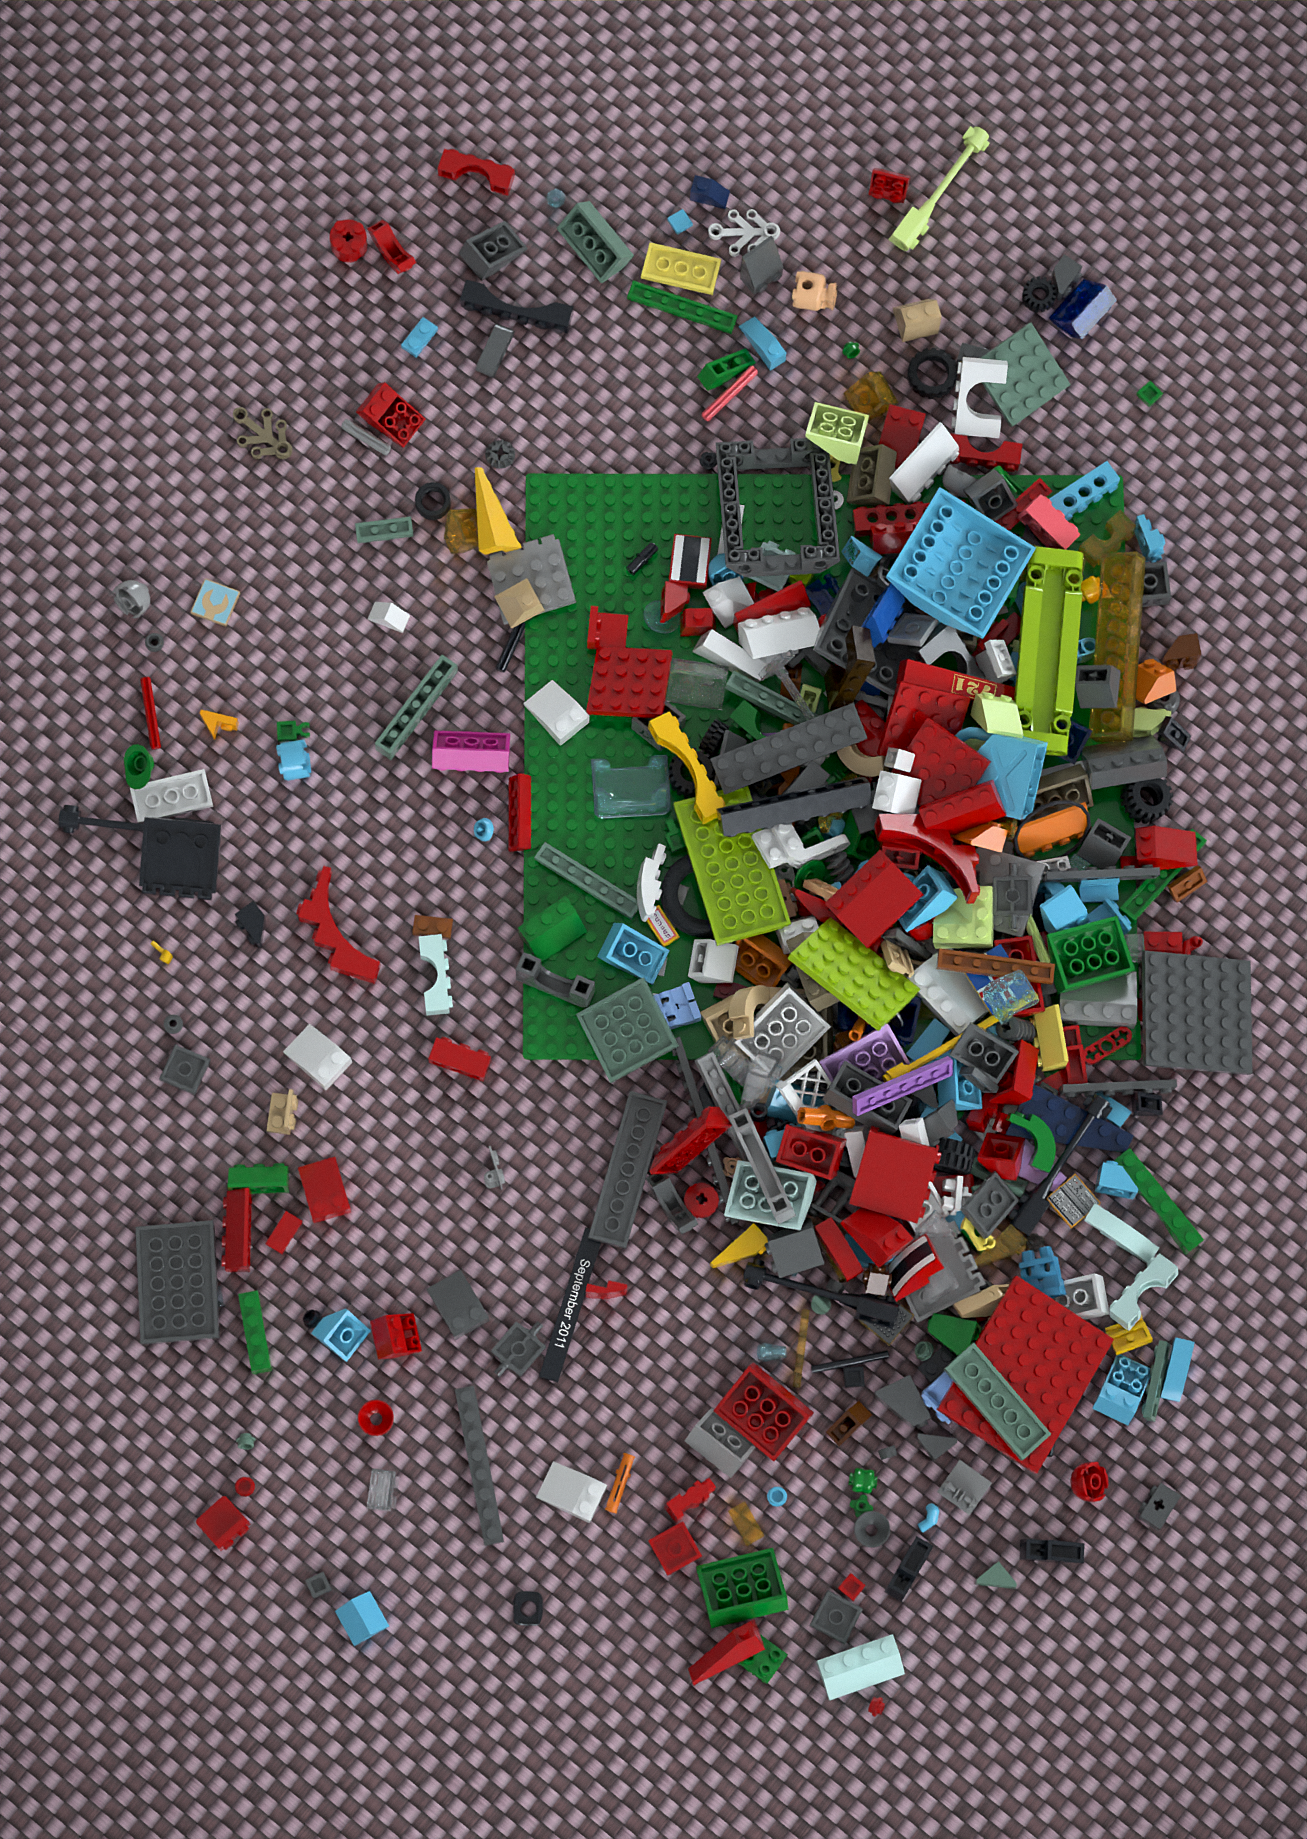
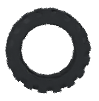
[907,348,957,399]

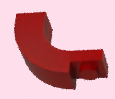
[367,219,416,274]

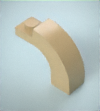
[837,744,889,777]
[729,985,770,1040]

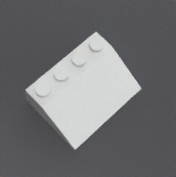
[889,422,959,505]
[907,948,989,1037]
[734,982,831,1080]

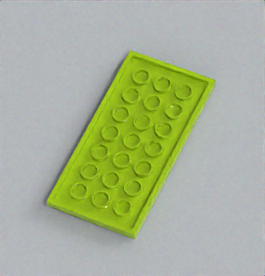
[673,786,791,946]

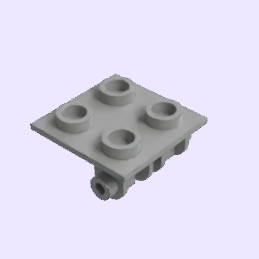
[484,1146,505,1190]
[937,1460,992,1515]

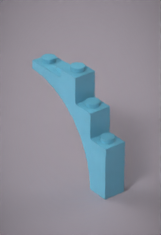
[906,1018,963,1142]

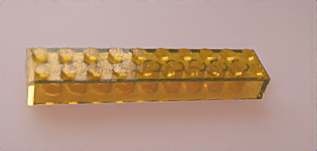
[1089,551,1146,743]

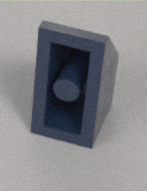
[690,175,730,209]

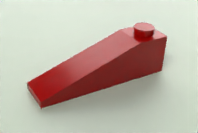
[688,1619,765,1685]

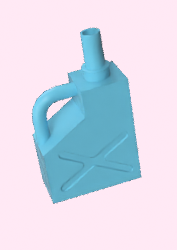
[955,727,1048,820]

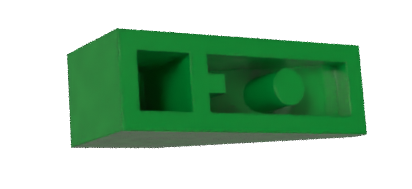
[697,348,756,391]

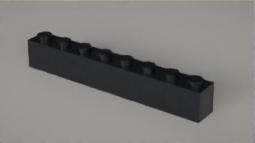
[716,777,872,837]

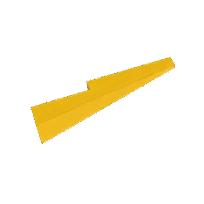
[475,467,521,555]

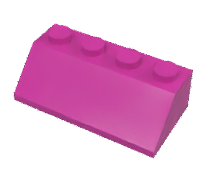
[432,730,510,773]

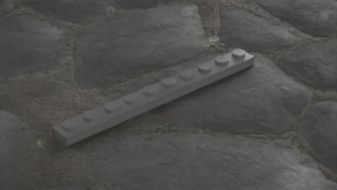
[671,1037,739,1226]

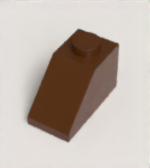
[780,663,802,701]
[826,1401,872,1446]

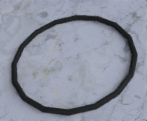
[1014,800,1091,862]

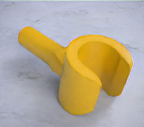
[151,940,173,964]

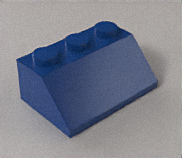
[861,583,905,648]

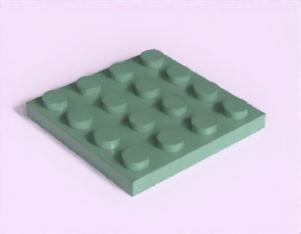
[980,323,1071,427]
[576,978,679,1083]

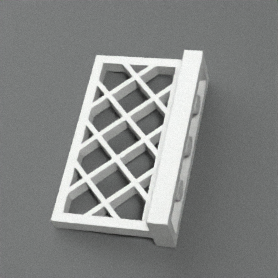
[775,1059,856,1136]

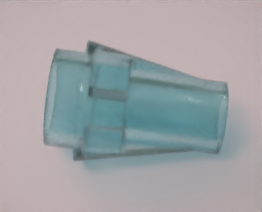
[757,1343,787,1362]

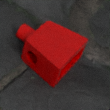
[680,608,716,636]

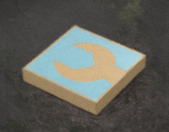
[191,579,240,627]

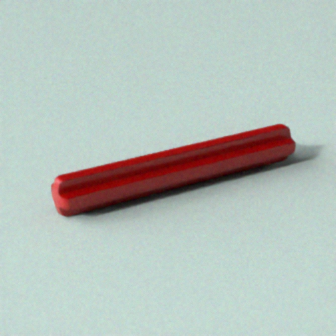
[140,677,161,750]

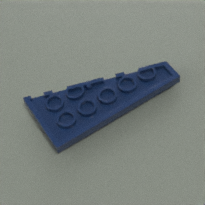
[1004,1084,1134,1153]

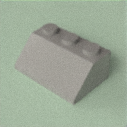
[685,1407,756,1478]

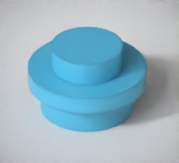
[767,1487,787,1507]

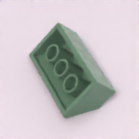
[556,201,634,283]

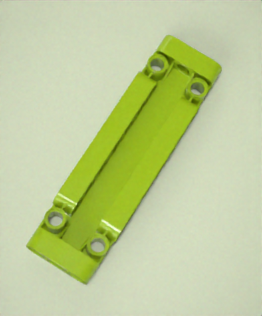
[1014,546,1083,756]

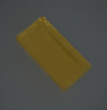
[728,1502,764,1546]

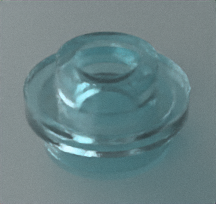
[547,189,565,207]

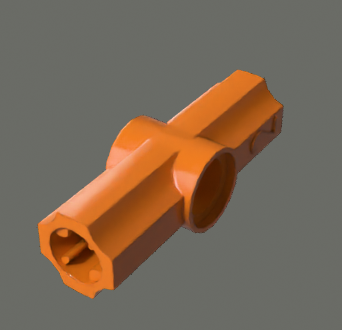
[797,1105,855,1131]

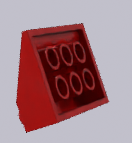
[824,850,924,949]
[649,1106,732,1174]
[713,1362,814,1461]

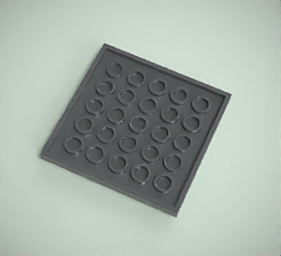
[1142,951,1253,1075]

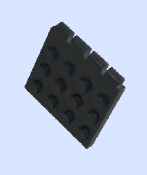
[139,817,222,900]

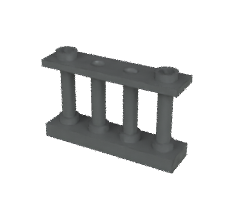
[807,1171,893,1237]

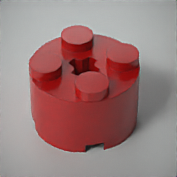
[330,219,368,263]

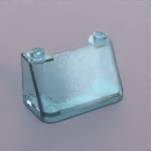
[591,755,671,818]

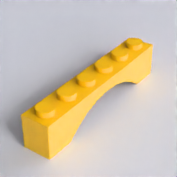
[648,711,726,824]

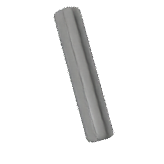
[341,419,391,455]

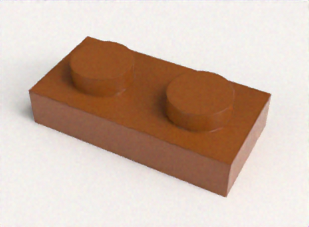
[1167,865,1207,903]
[412,915,453,939]

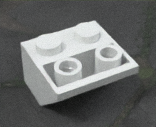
[688,939,739,983]

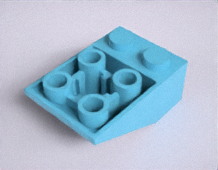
[1092,1354,1151,1425]

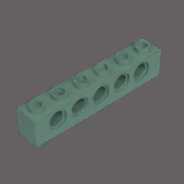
[375,655,458,760]

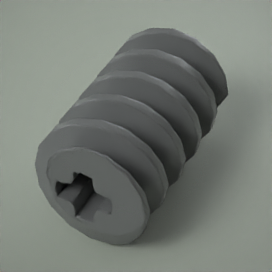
[824,851,855,886]
[996,1016,1036,1043]

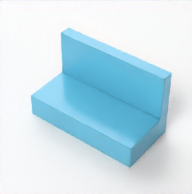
[1078,878,1120,903]

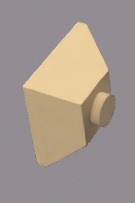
[494,578,545,628]

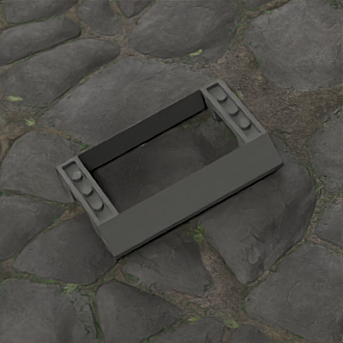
[716,438,840,577]

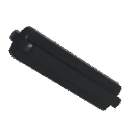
[496,622,526,673]

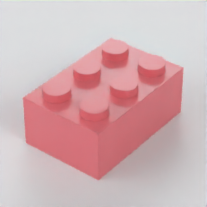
[1017,494,1081,550]

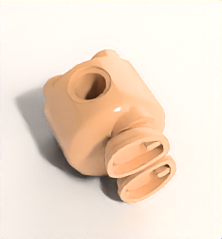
[792,271,837,311]

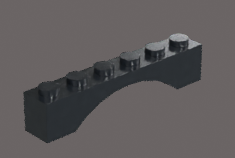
[460,280,574,334]

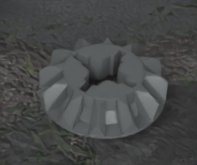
[485,439,515,469]

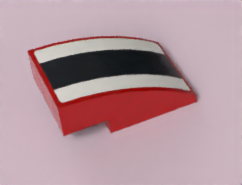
[669,534,712,590]
[888,1233,944,1302]

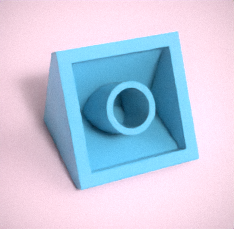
[335,1591,389,1647]

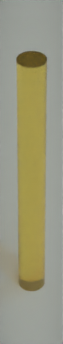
[793,1309,810,1388]

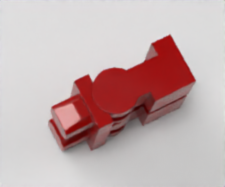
[664,1478,716,1524]

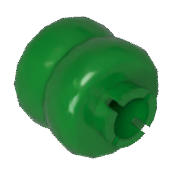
[848,1468,878,1494]

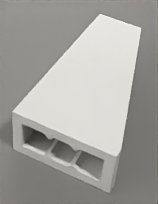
[693,629,769,682]

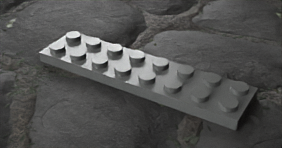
[710,703,868,795]
[588,1091,667,1249]

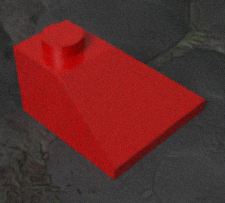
[977,1132,1025,1181]

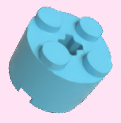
[276,739,311,781]

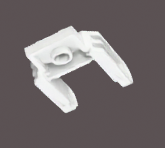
[751,821,850,869]

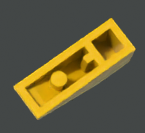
[710,1223,768,1268]

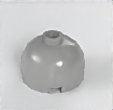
[943,465,977,498]
[113,580,150,619]

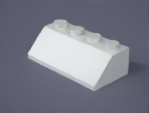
[738,607,820,659]

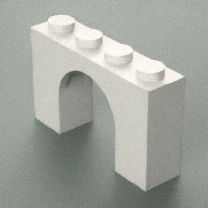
[951,357,1008,438]
[844,1118,929,1178]

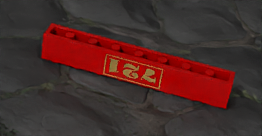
[896,659,1025,720]

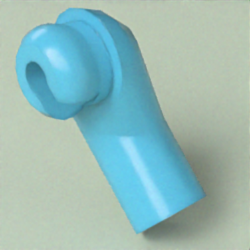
[917,1503,939,1533]

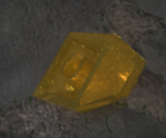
[444,508,479,554]

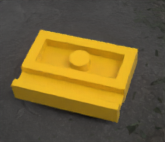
[1105,1315,1153,1356]

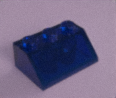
[1049,279,1117,340]

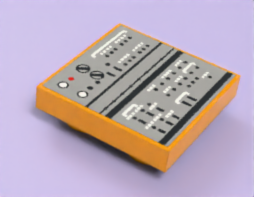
[1045,1174,1101,1229]

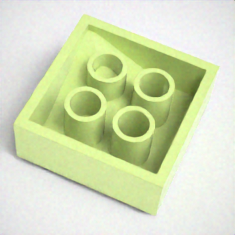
[805,402,869,465]
[933,886,994,949]

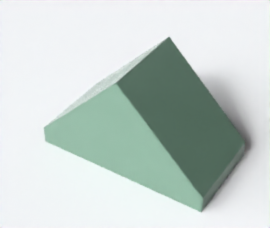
[975,1561,1017,1589]

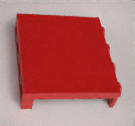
[849,1126,942,1224]

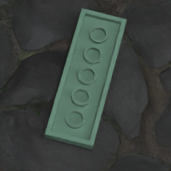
[943,1343,1051,1460]

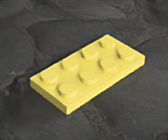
[641,242,721,295]

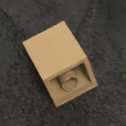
[893,299,942,342]

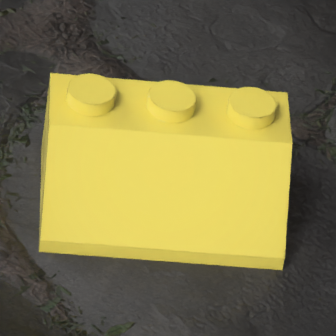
[1029,1004,1069,1072]

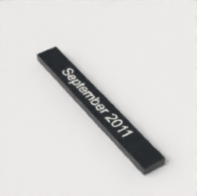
[539,1227,601,1383]

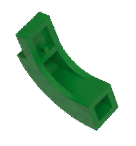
[1006,1111,1056,1173]

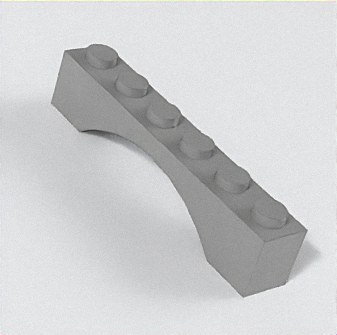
[729,1108,796,1224]

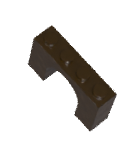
[824,626,875,711]

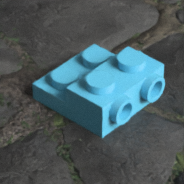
[1133,514,1165,562]

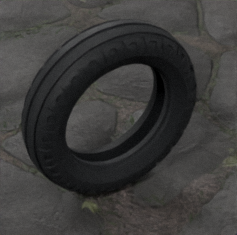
[661,854,714,938]

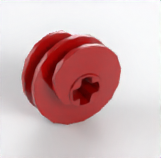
[684,1183,719,1218]

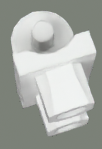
[941,1176,972,1216]

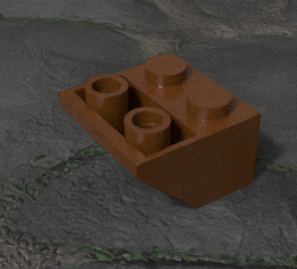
[1161,633,1202,671]

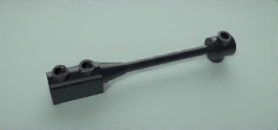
[58,805,215,833]
[1008,1093,1113,1237]
[743,1259,900,1329]

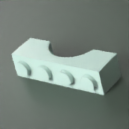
[419,934,453,1016]
[1109,1253,1178,1331]

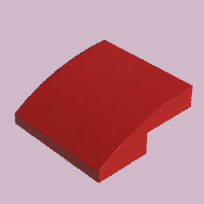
[586,1280,628,1299]

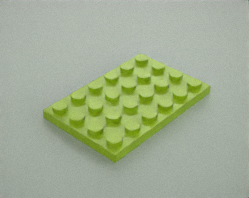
[787,917,921,1031]

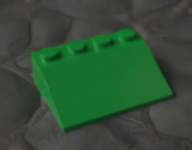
[1046,916,1135,994]
[696,1548,789,1628]

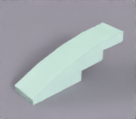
[1084,1203,1159,1264]

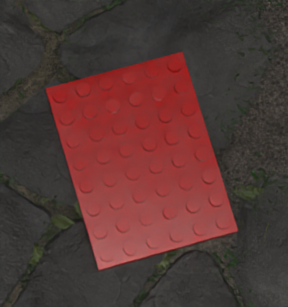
[936,1275,1114,1474]

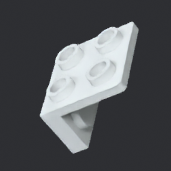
[975,640,1017,684]

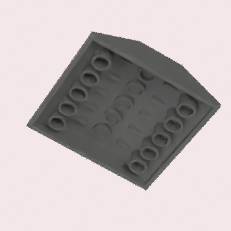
[813,567,932,697]

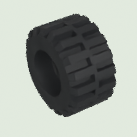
[668,747,716,799]
[1120,778,1173,824]
[933,1137,976,1175]

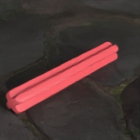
[702,366,758,421]

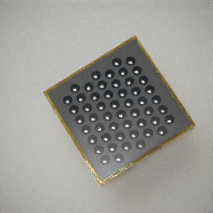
[859,1293,914,1346]

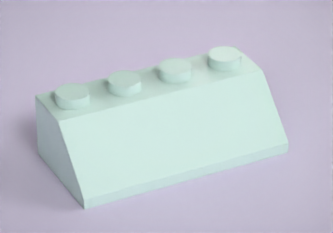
[816,1634,905,1701]

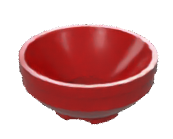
[358,1400,394,1436]

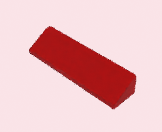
[508,773,531,852]

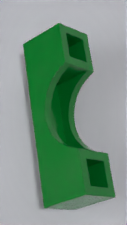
[729,699,767,742]
[238,1290,273,1374]

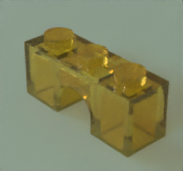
[1078,510,1136,568]

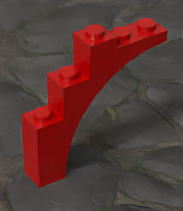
[874,814,980,904]
[296,866,381,984]

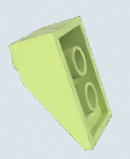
[970,692,1024,738]

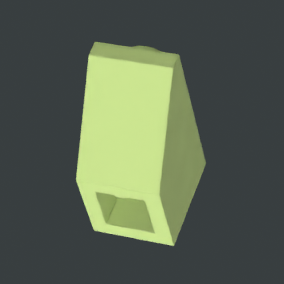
[1130,707,1171,737]

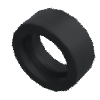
[415,482,451,520]

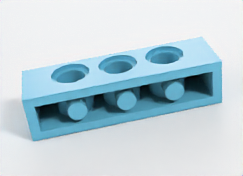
[1049,461,1120,521]

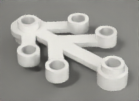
[708,209,780,257]

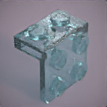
[982,970,1039,1025]

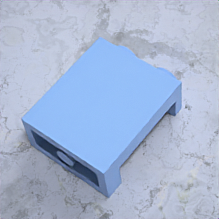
[921,1371,953,1424]

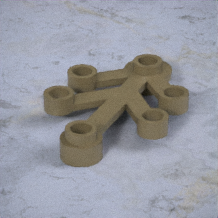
[233,407,293,459]

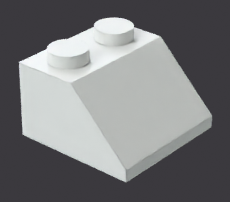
[872,770,922,814]
[775,915,819,955]

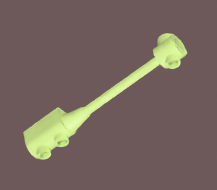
[888,126,990,251]

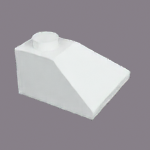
[703,577,754,628]

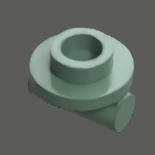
[811,1295,831,1315]

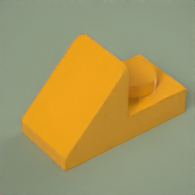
[200,710,239,740]

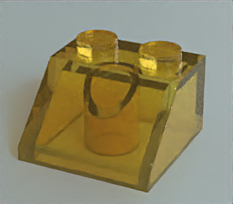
[843,371,898,421]

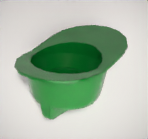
[124,744,154,790]

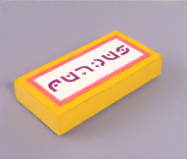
[646,905,680,947]

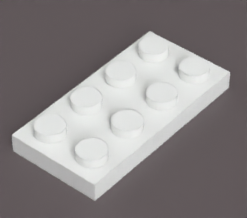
[130,769,213,824]

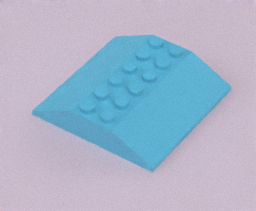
[886,487,1036,639]

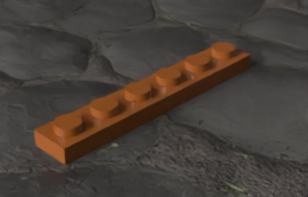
[936,948,1055,985]

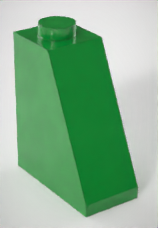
[927,1313,982,1356]

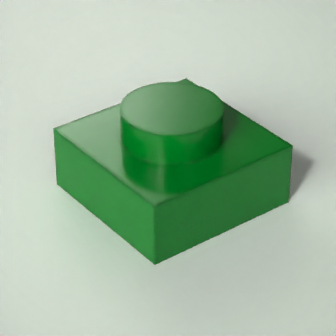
[1136,381,1163,407]

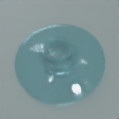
[643,600,681,634]

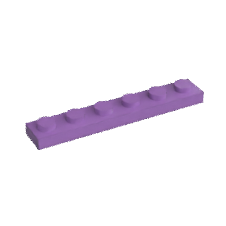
[852,1056,953,1116]

